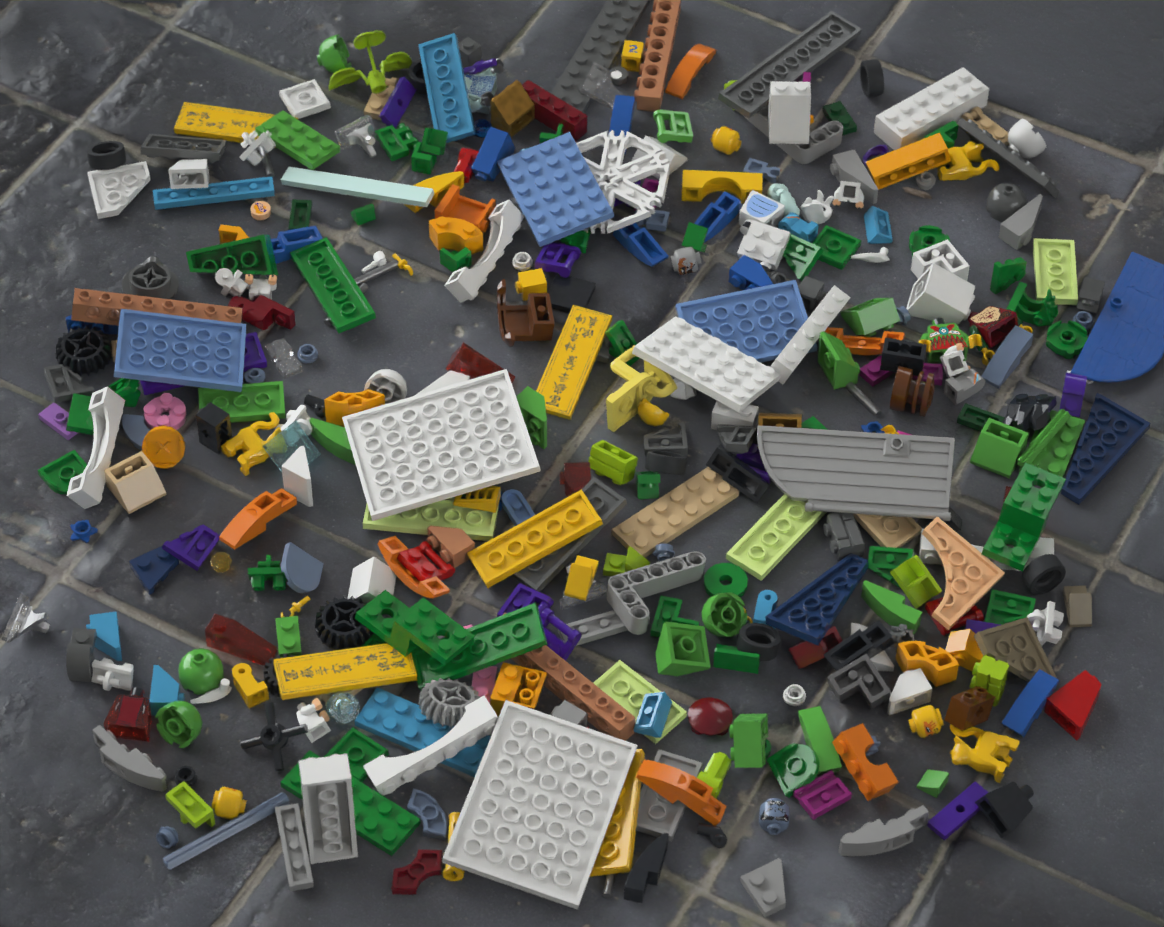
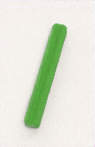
[1017,409,1070,468]

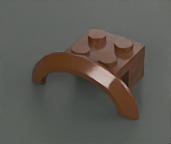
[497,279,555,347]

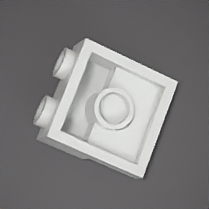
[737,220,791,271]

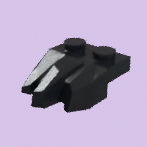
[1005,394,1057,431]

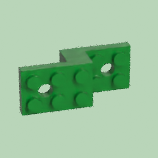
[981,462,1066,572]
[355,590,475,666]

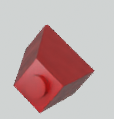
[1044,670,1102,740]

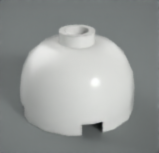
[1008,119,1046,159]
[364,369,407,404]

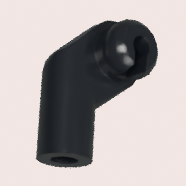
[304,394,326,418]
[697,823,727,848]

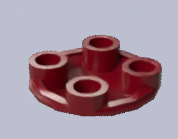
[687,697,733,736]

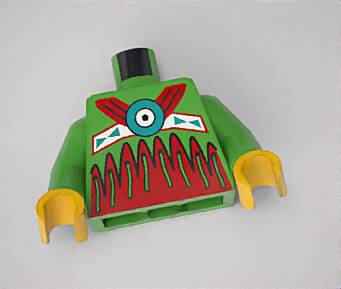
[918,318,982,364]

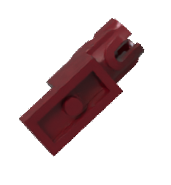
[228,295,296,330]

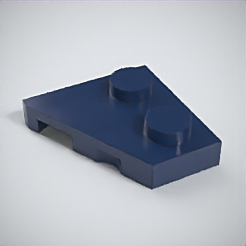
[129,545,179,595]

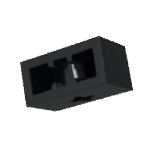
[880,338,927,376]
[196,402,232,455]

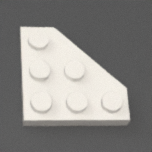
[87,161,150,219]

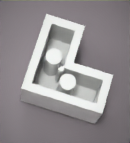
[911,239,970,281]
[711,400,759,430]

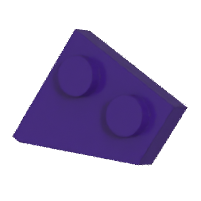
[162,524,220,571]

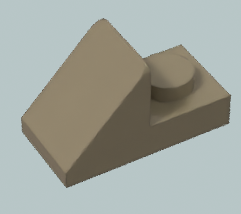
[1063,586,1092,627]

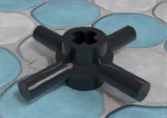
[241,702,308,771]

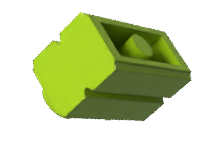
[587,440,638,485]
[969,655,1009,707]

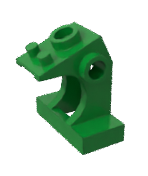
[1007,282,1058,327]

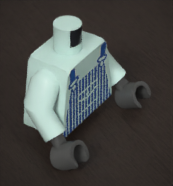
[465,58,504,114]

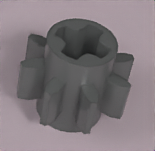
[889,624,916,652]

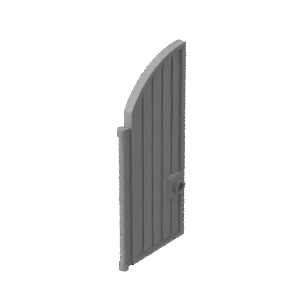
[757,425,955,521]

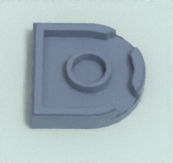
[281,542,323,593]

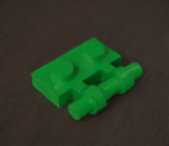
[375,123,419,161]

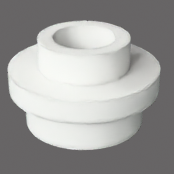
[512,252,533,271]
[783,684,806,706]

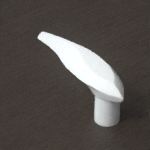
[851,247,890,263]
[190,679,232,703]

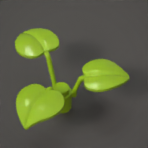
[328,30,412,93]

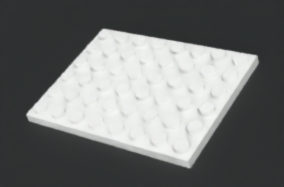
[342,369,541,521]
[442,700,637,910]

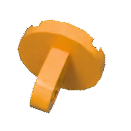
[142,426,186,469]

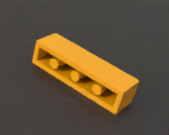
[866,133,951,190]

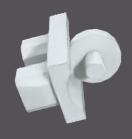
[240,130,276,166]
[215,268,248,297]
[275,405,313,447]
[1027,601,1064,646]
[92,658,134,691]

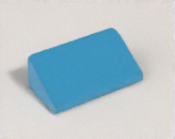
[864,206,893,244]
[633,692,672,738]

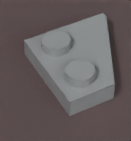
[740,858,786,917]

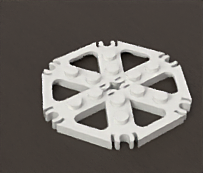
[576,130,671,234]

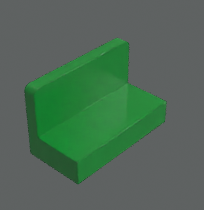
[713,644,760,674]

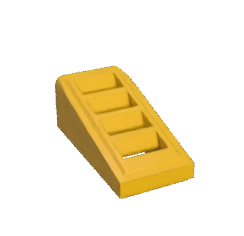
[453,486,501,513]

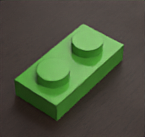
[275,616,302,658]

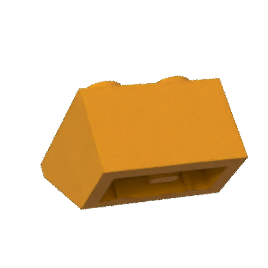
[490,662,547,716]

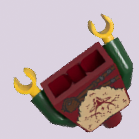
[968,306,1033,366]

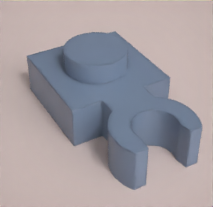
[743,158,780,183]
[635,209,670,232]

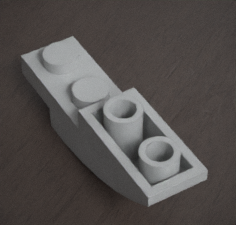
[93,725,167,792]
[839,805,929,856]

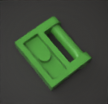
[653,110,693,143]

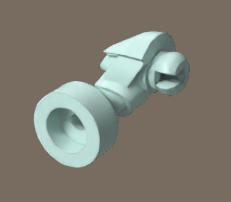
[767,183,800,217]

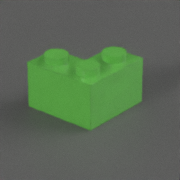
[730,714,768,768]

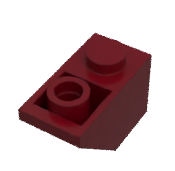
[789,626,843,669]

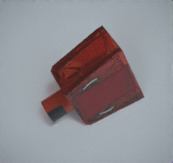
[104,687,151,742]

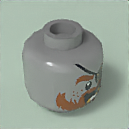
[671,247,702,275]

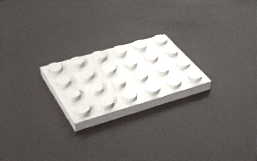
[632,316,780,412]

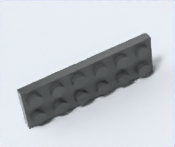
[956,117,1060,199]
[512,477,627,592]

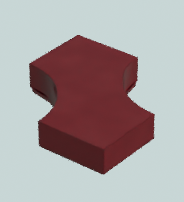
[392,850,442,895]

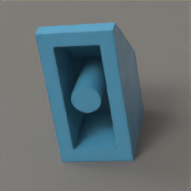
[86,611,122,661]
[149,665,185,716]

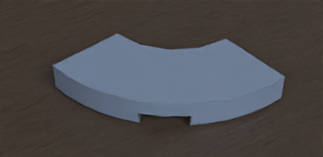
[122,414,150,451]
[407,788,448,841]

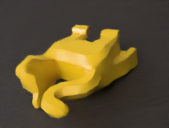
[937,141,1000,181]
[221,412,286,476]
[950,724,1020,783]

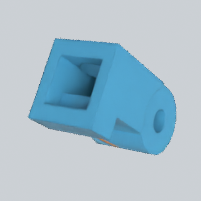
[778,212,818,243]
[753,590,778,629]

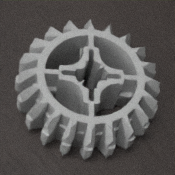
[419,678,480,728]

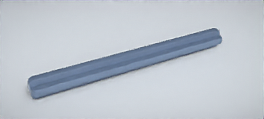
[163,792,289,870]

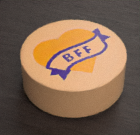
[251,201,271,220]

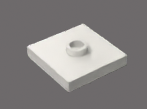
[279,79,331,119]

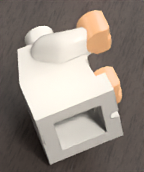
[833,181,864,209]
[245,274,277,301]
[940,343,971,377]
[296,698,331,743]

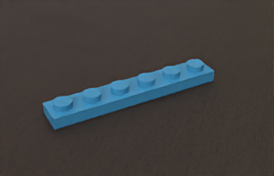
[153,177,275,210]

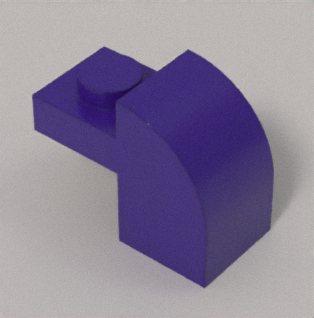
[1059,372,1087,417]

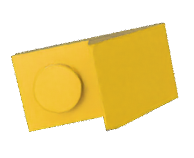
[564,555,599,601]

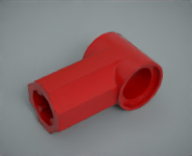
[454,147,479,184]

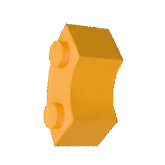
[429,217,483,255]
[324,389,385,427]
[946,629,983,671]
[896,641,959,687]

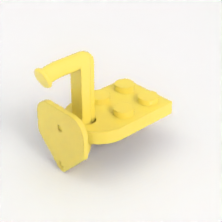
[606,345,677,432]

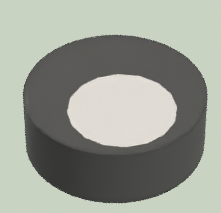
[609,67,628,85]

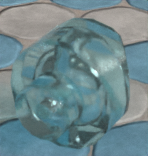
[325,692,360,724]

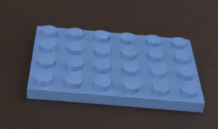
[497,132,614,247]
[676,280,817,363]
[114,309,246,392]

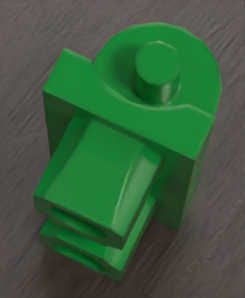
[248,555,287,591]

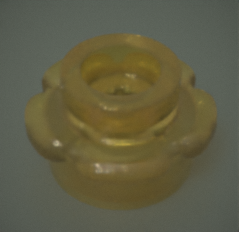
[210,552,232,572]

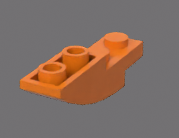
[219,488,297,550]
[636,760,727,826]

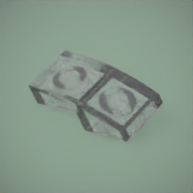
[265,338,303,379]

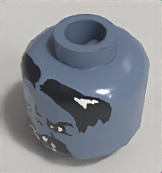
[759,798,790,835]

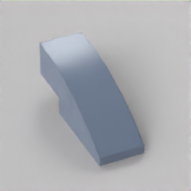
[982,325,1034,389]

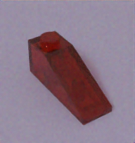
[445,342,515,383]
[560,462,591,497]
[205,614,278,666]

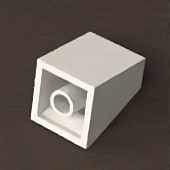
[768,81,811,144]
[906,263,975,325]

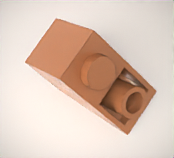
[427,526,475,568]

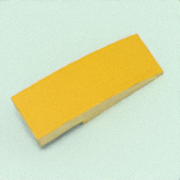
[404,171,464,213]

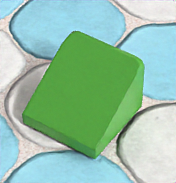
[916,770,949,798]

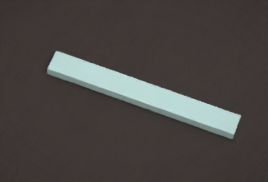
[281,167,434,207]

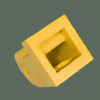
[232,663,269,709]

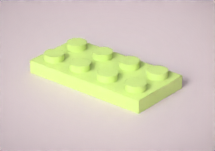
[1033,238,1078,305]
[594,660,687,744]

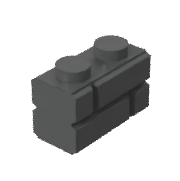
[823,513,865,561]

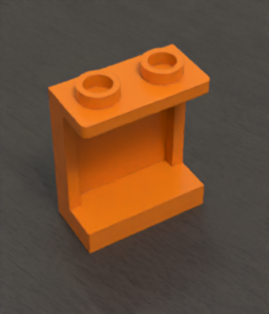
[435,184,496,233]

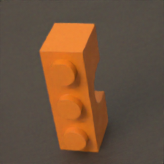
[832,723,898,801]

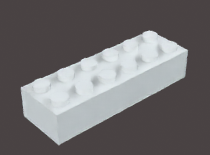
[874,67,989,150]
[299,754,358,864]

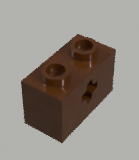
[944,686,995,731]

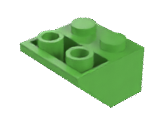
[516,386,547,449]
[970,418,1029,479]

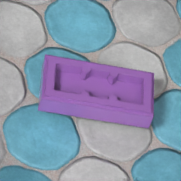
[38,402,79,440]

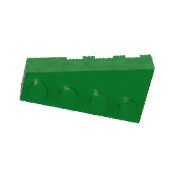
[186,235,278,275]

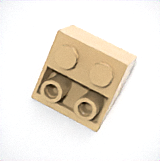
[104,451,167,514]

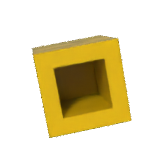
[621,40,644,72]
[515,268,547,301]

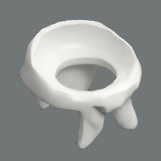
[800,190,834,224]
[671,378,696,400]

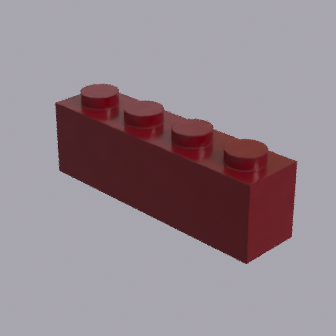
[522,80,587,142]

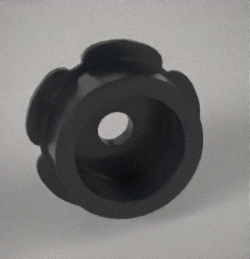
[174,766,198,787]

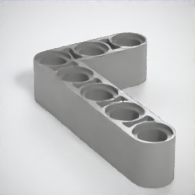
[744,104,843,164]
[606,551,706,635]

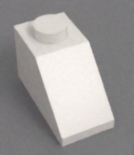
[887,668,932,715]

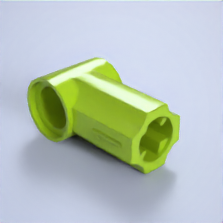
[697,752,732,798]

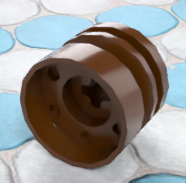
[890,366,935,417]

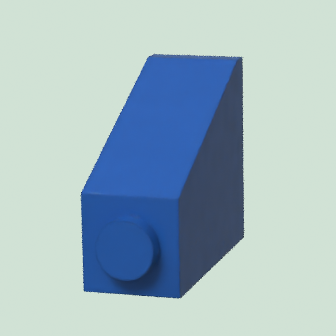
[471,127,515,182]

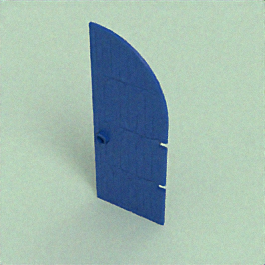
[1070,252,1164,382]

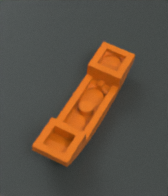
[665,44,717,99]
[824,327,905,355]
[378,536,450,599]

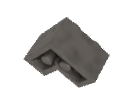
[827,654,891,710]

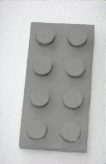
[636,749,703,842]

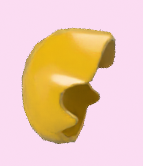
[638,398,669,427]

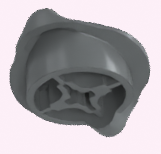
[122,256,179,299]

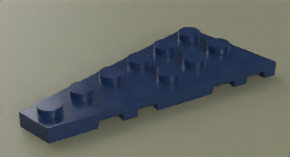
[1061,393,1151,505]
[765,553,869,646]

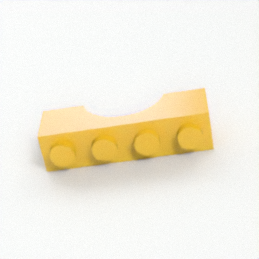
[681,170,763,204]

